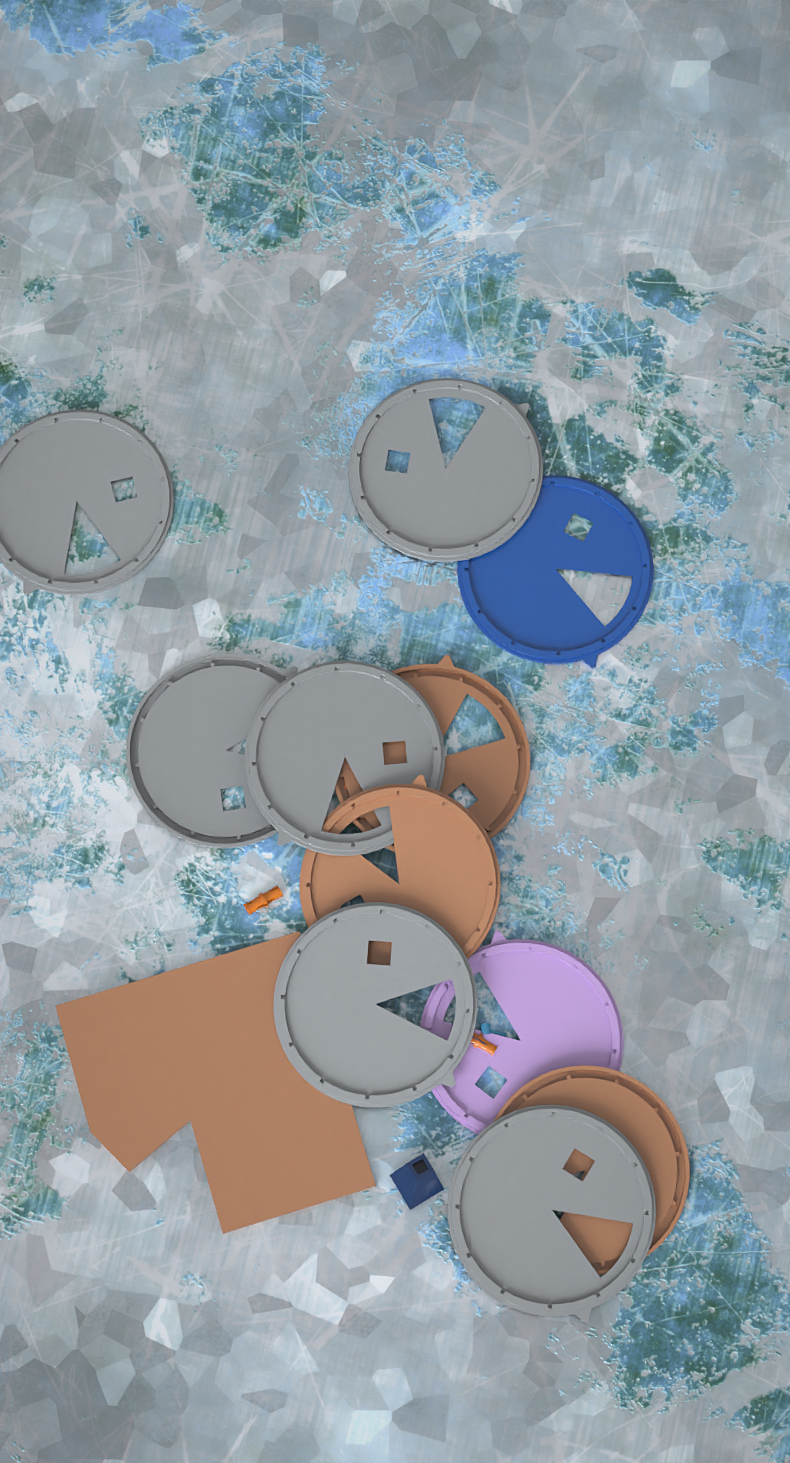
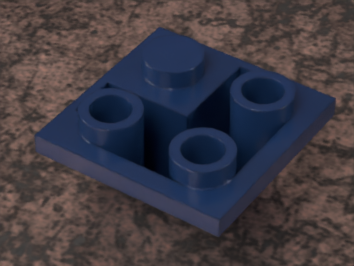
[390,1153,444,1210]

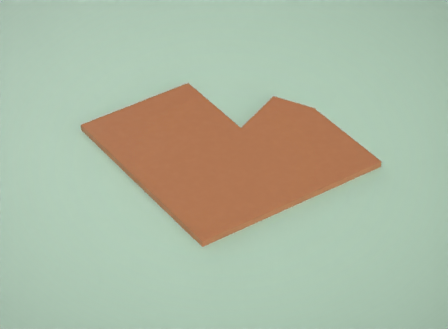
[55,931,376,1234]

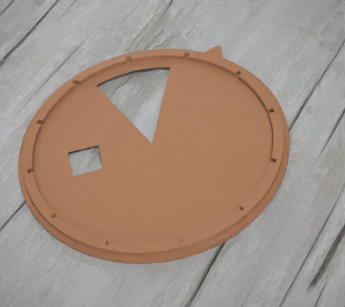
[335,655,530,852]
[299,775,501,966]
[493,1065,690,1275]

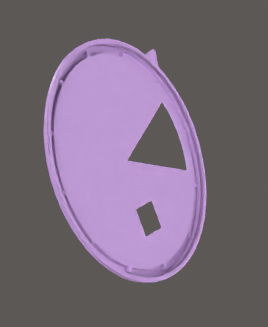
[420,930,624,1134]

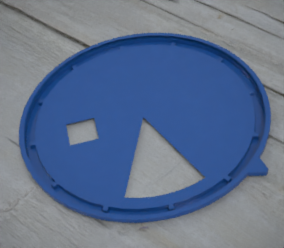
[457,475,654,668]

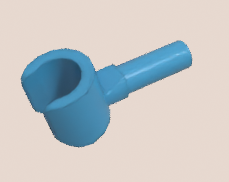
[480,1023,507,1037]

